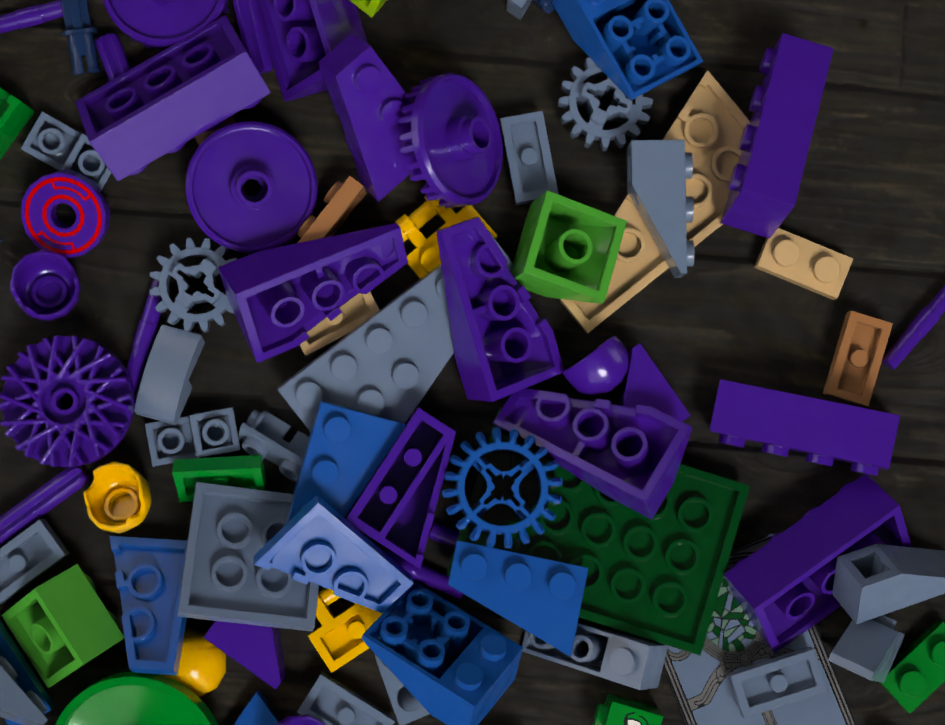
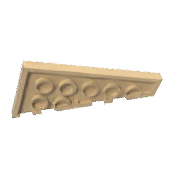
[560,70,750,334]

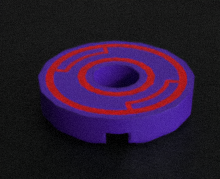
[21,170,110,258]

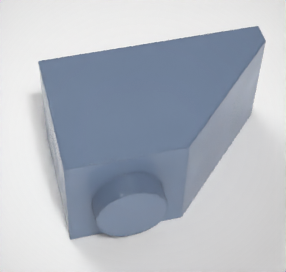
[828,615,905,683]

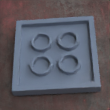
[177,482,319,632]

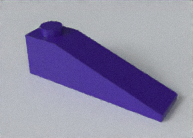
[437,217,565,402]
[218,223,408,363]
[493,388,692,520]

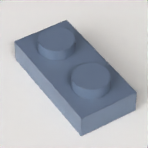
[500,111,559,205]
[0,518,70,605]
[727,646,828,718]
[297,672,396,725]

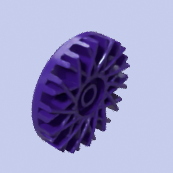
[103,0,229,52]
[398,73,503,209]
[185,121,318,253]
[0,335,135,467]

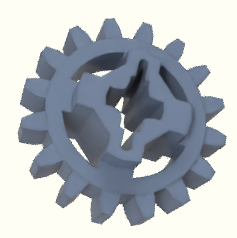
[558,57,653,151]
[149,238,237,333]

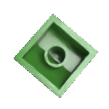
[511,190,627,304]
[1,564,124,688]

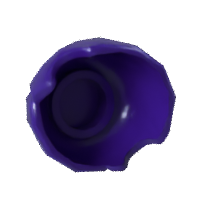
[10,250,81,321]
[563,336,629,396]

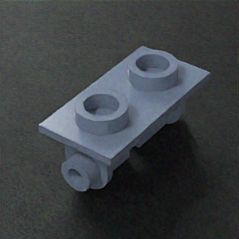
[238,409,309,482]

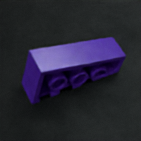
[720,33,834,238]
[709,379,900,476]

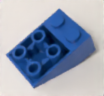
[552,0,704,101]
[362,581,523,725]

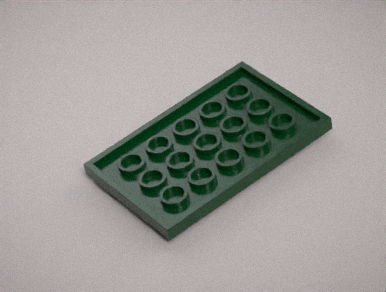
[446,407,750,656]

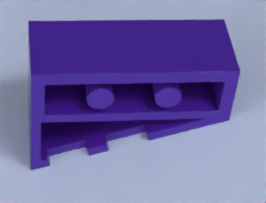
[318,33,417,202]
[346,407,456,569]

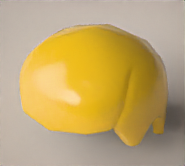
[83,461,152,533]
[160,628,226,697]

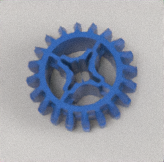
[442,427,563,548]

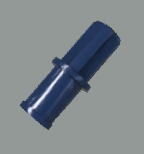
[61,0,101,75]

